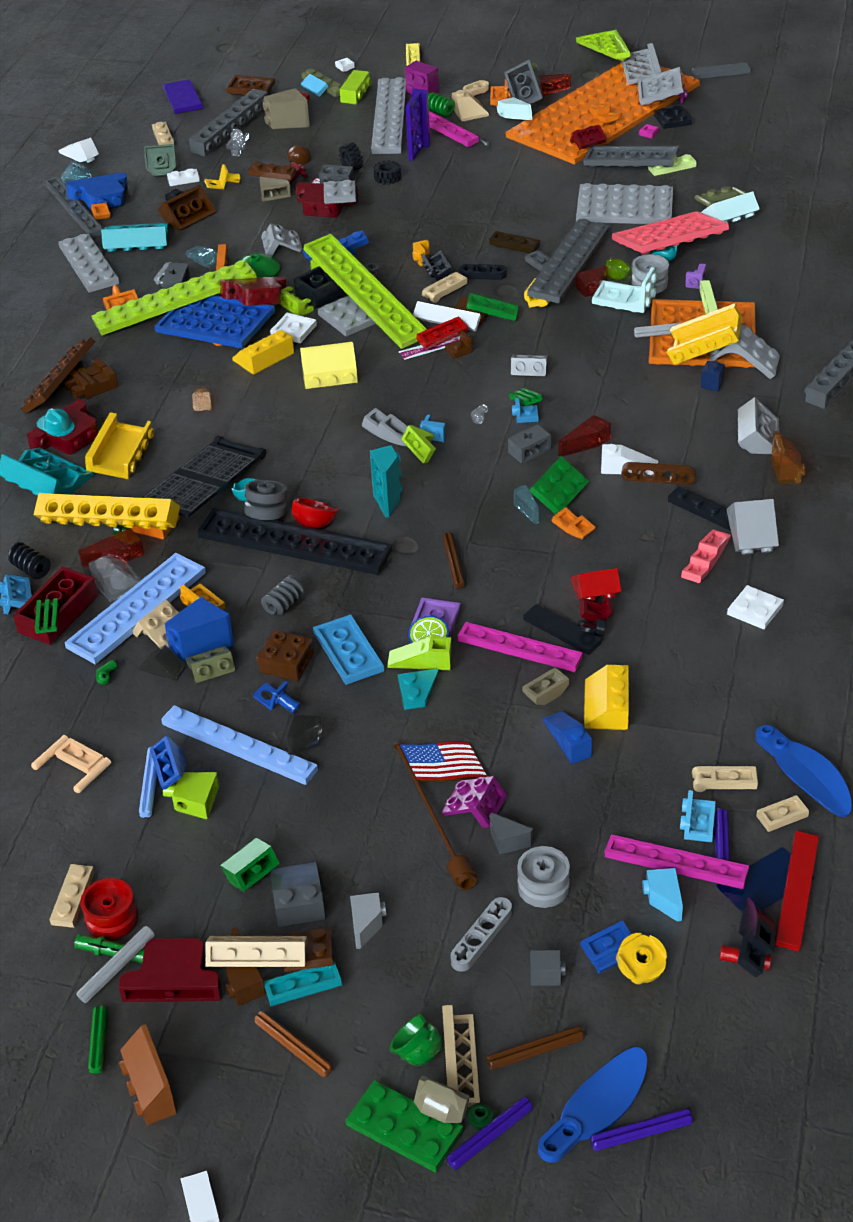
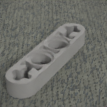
[451,897,512,972]

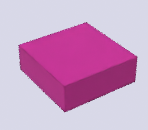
[639,124,659,139]

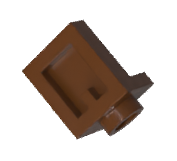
[445,331,473,359]

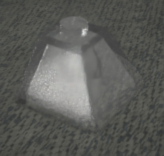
[89,555,141,602]

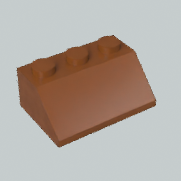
[119,1024,176,1125]

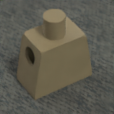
[260,177,291,202]

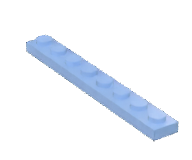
[162,705,318,785]

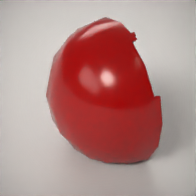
[292,497,339,529]

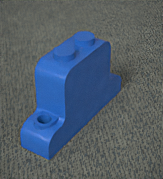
[66,172,127,209]

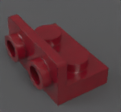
[570,125,607,150]

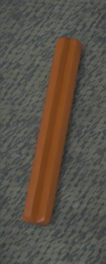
[254,1011,332,1077]

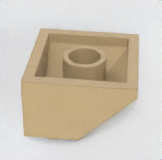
[452,90,489,121]

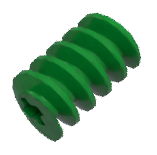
[428,92,455,116]

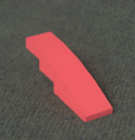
[681,529,731,583]

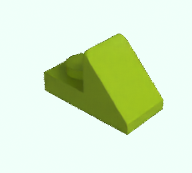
[401,425,436,463]

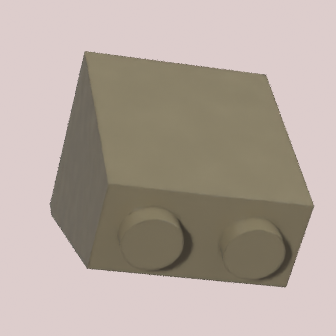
[263,88,310,129]

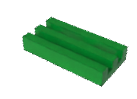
[509,388,542,406]
[35,598,59,633]

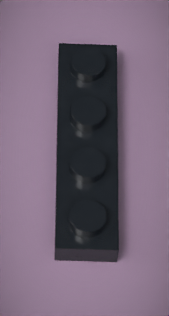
[668,486,731,531]

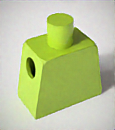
[163,772,220,819]

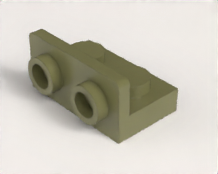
[186,646,235,683]

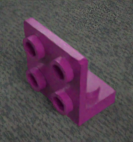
[442,776,507,828]

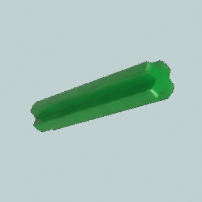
[88,1005,107,1074]

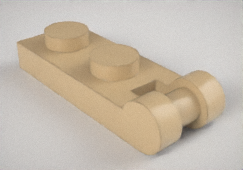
[422,272,467,303]
[692,766,758,792]

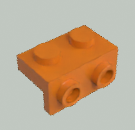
[490,79,511,106]

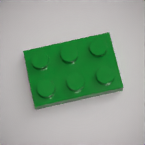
[529,456,589,515]

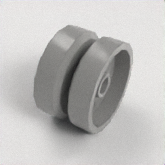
[631,254,669,294]
[517,846,570,908]

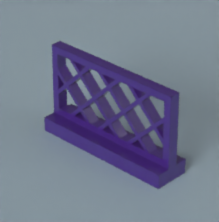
[406,88,430,161]

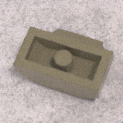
[522,667,569,705]
[414,1076,470,1123]

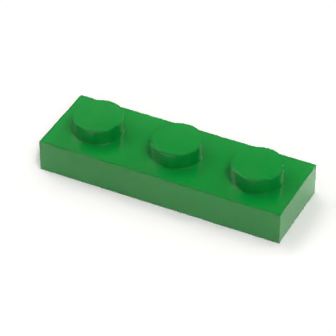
[466,293,518,321]

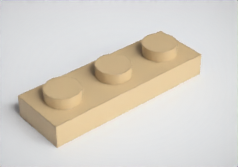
[152,122,174,145]
[50,864,95,928]

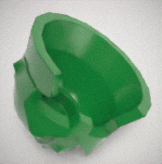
[389,1013,442,1066]

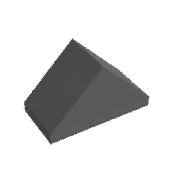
[490,813,533,854]

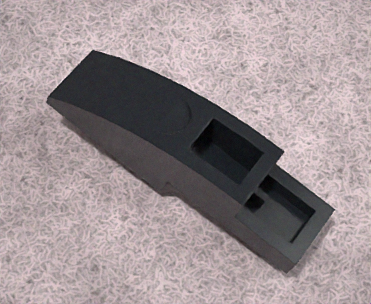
[737,897,775,978]

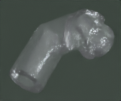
[471,404,488,424]

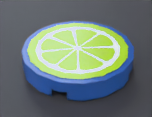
[408,616,450,644]

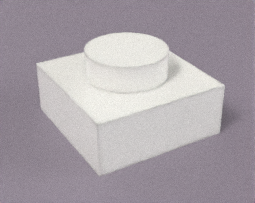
[335,58,355,72]

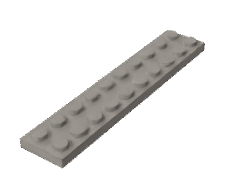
[371,77,406,154]

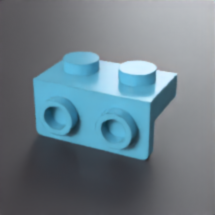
[680,790,716,842]

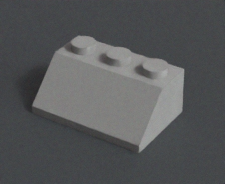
[738,397,780,454]

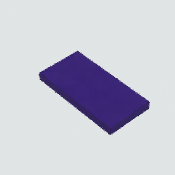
[162,79,203,114]

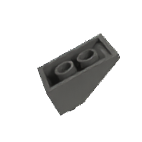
[504,59,543,105]
[270,862,325,927]

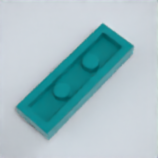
[263,961,342,1007]

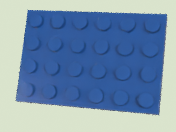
[154,295,275,349]

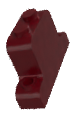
[296,182,358,218]
[220,276,286,305]
[27,399,98,455]
[119,937,221,1002]

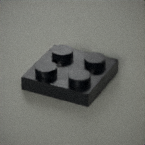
[654,106,692,129]

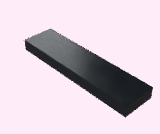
[523,604,602,655]

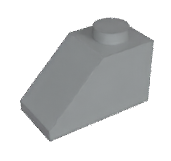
[350,892,386,949]

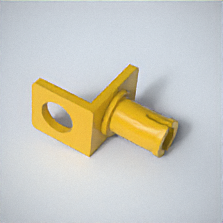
[204,164,240,189]

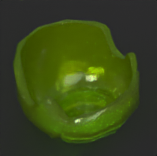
[605,258,630,280]

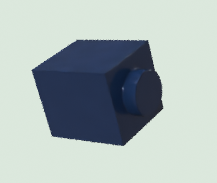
[701,361,725,391]

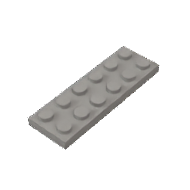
[58,234,119,293]

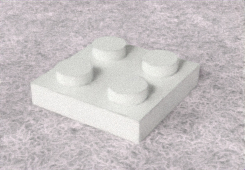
[270,313,317,343]
[727,585,784,629]

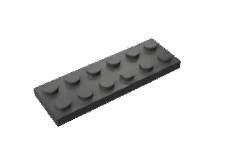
[583,146,680,167]

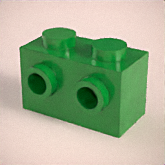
[220,838,280,892]

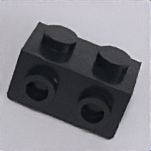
[421,251,454,281]

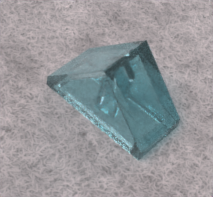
[61,159,92,184]

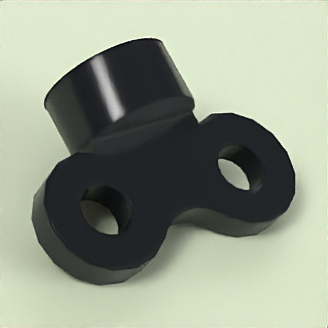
[578,619,605,636]

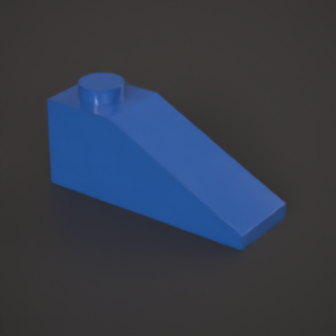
[543,711,592,764]
[150,735,187,790]

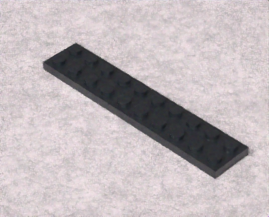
[197,508,392,575]

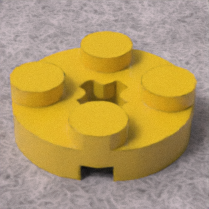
[616,933,667,984]

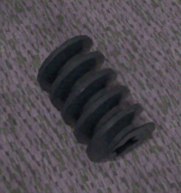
[8,542,51,579]

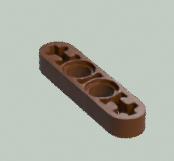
[621,462,696,485]

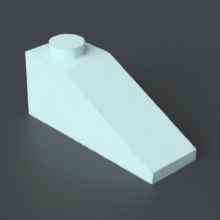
[497,97,532,120]

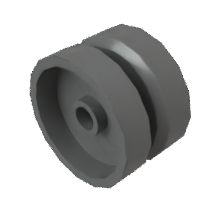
[244,480,287,520]

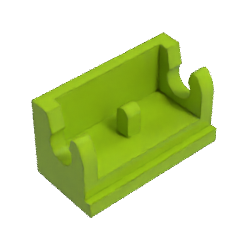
[279,286,314,316]

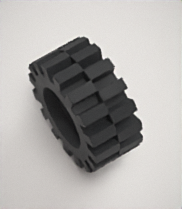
[339,142,363,171]
[373,160,401,185]

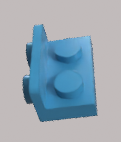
[0,574,32,614]

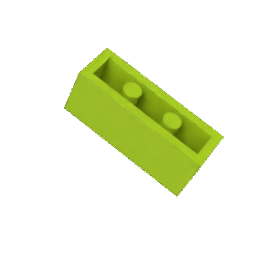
[340,70,372,104]

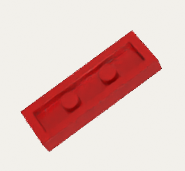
[416,316,468,350]

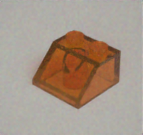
[771,431,805,485]

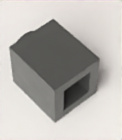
[530,950,566,986]

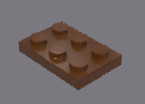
[226,75,275,95]

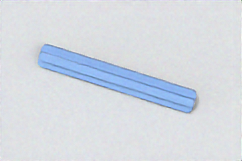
[139,747,157,818]

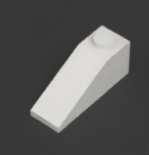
[58,138,99,163]
[601,444,658,475]

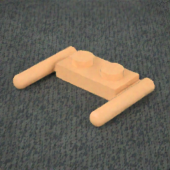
[31,735,111,793]

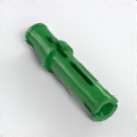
[75,934,144,964]

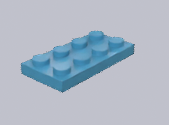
[313,615,384,685]

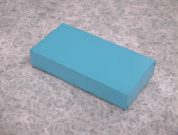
[301,74,329,97]

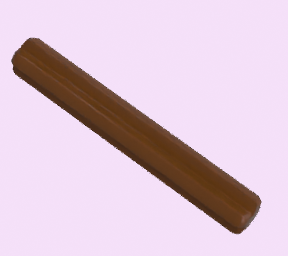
[442,532,465,589]
[487,1026,584,1070]

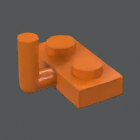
[103,285,138,310]

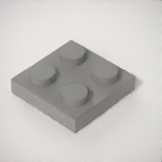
[324,180,356,204]

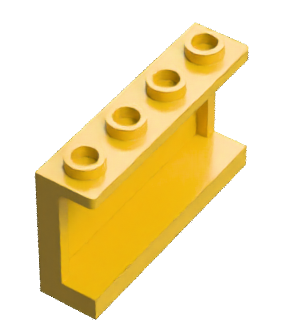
[667,303,742,365]
[85,412,154,479]

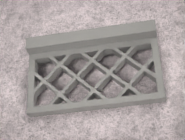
[621,43,661,85]

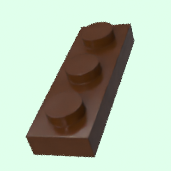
[248,162,296,180]

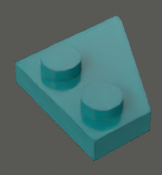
[397,668,438,710]

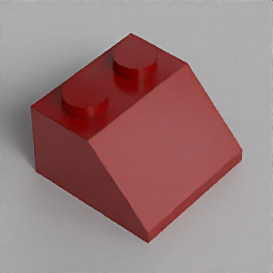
[571,568,621,601]

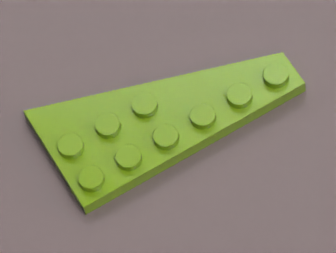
[576,30,630,60]

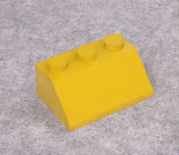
[232,329,294,375]
[584,665,629,730]

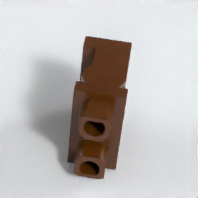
[63,358,118,400]

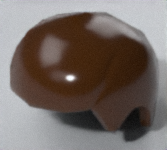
[287,145,311,165]

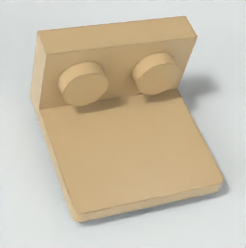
[133,600,179,653]

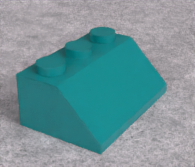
[370,445,403,518]

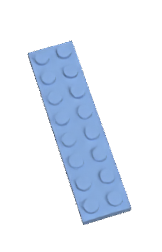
[65,553,206,664]

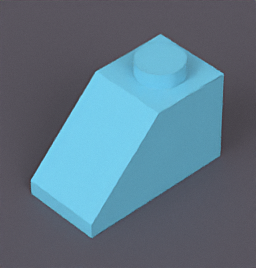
[642,868,683,921]

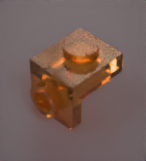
[191,387,211,411]

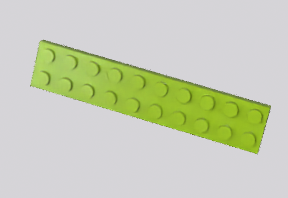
[304,234,427,349]
[91,260,257,336]

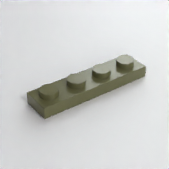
[301,69,342,97]

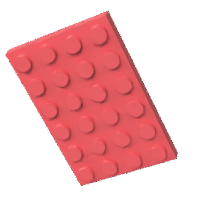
[612,211,729,254]

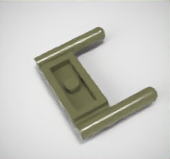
[694,186,747,207]

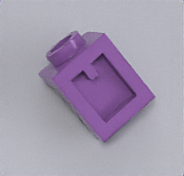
[686,264,706,289]

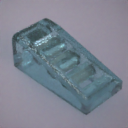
[185,246,217,267]
[514,485,539,524]

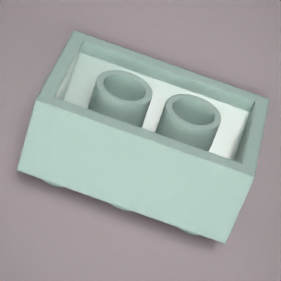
[701,192,759,223]

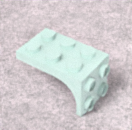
[592,267,657,313]

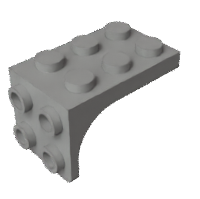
[710,323,780,379]

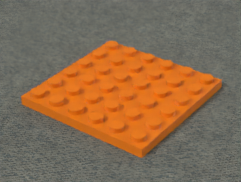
[649,299,755,368]

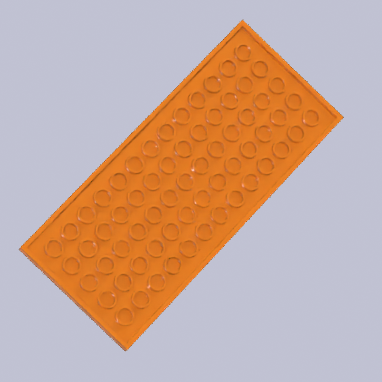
[506,58,700,164]

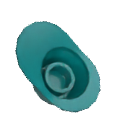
[37,409,75,437]

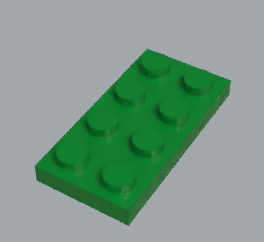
[346,1080,463,1173]

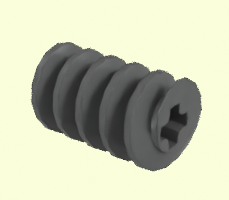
[261,575,305,615]

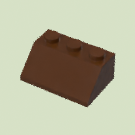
[157,185,216,231]

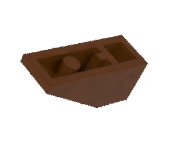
[225,927,266,1006]

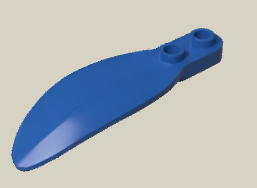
[756,725,852,817]
[538,1047,647,1163]

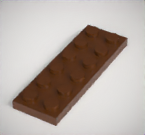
[21,337,95,414]

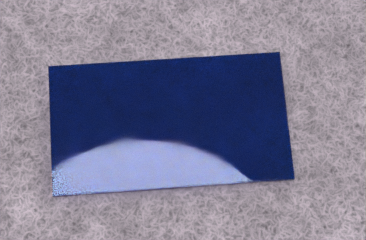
[716,847,815,913]

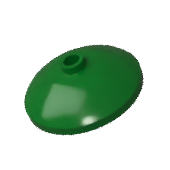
[237,253,281,278]

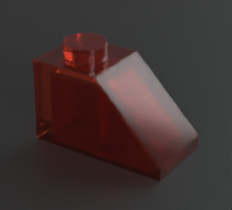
[576,266,607,297]

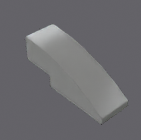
[362,408,408,446]

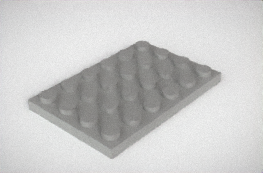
[576,183,673,224]

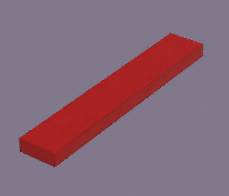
[775,831,819,952]

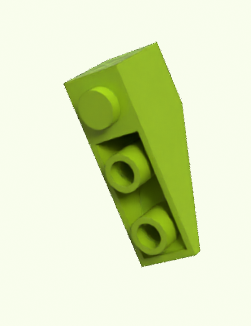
[387,637,452,670]

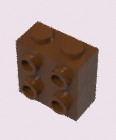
[256,630,314,681]

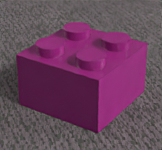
[405,61,439,95]

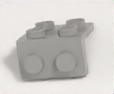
[261,223,302,256]

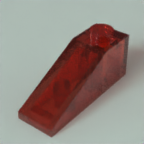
[539,73,571,96]
[558,415,611,457]
[78,528,144,567]

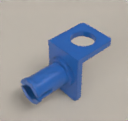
[253,681,301,714]

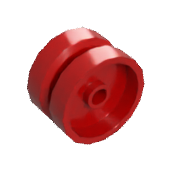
[80,878,138,940]

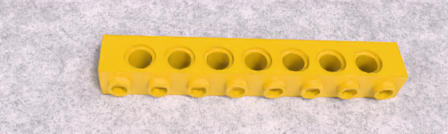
[34,493,180,530]

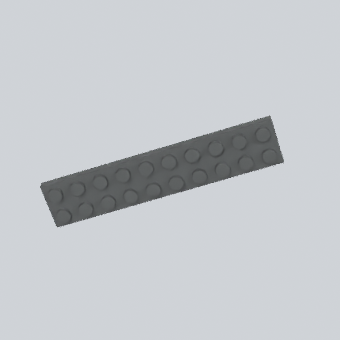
[527,219,609,303]

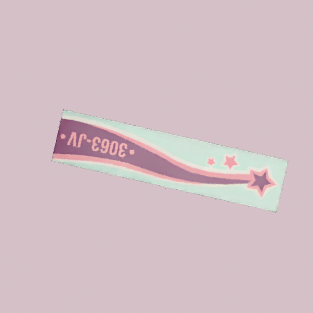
[399,335,460,360]

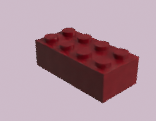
[13,566,98,645]

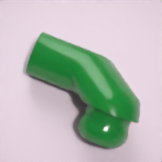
[96,660,117,685]

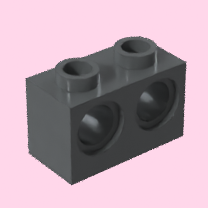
[319,165,354,184]

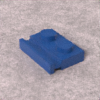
[580,920,639,974]

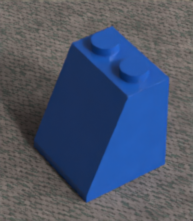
[164,597,234,662]

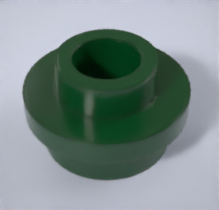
[467,1104,494,1130]

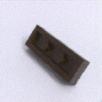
[489,231,540,254]

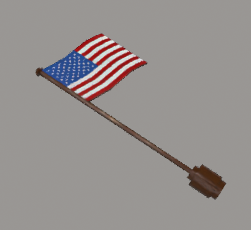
[394,742,487,890]

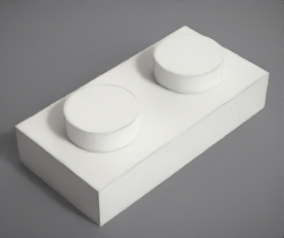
[167,169,199,186]

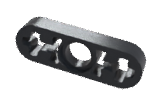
[459,264,507,280]

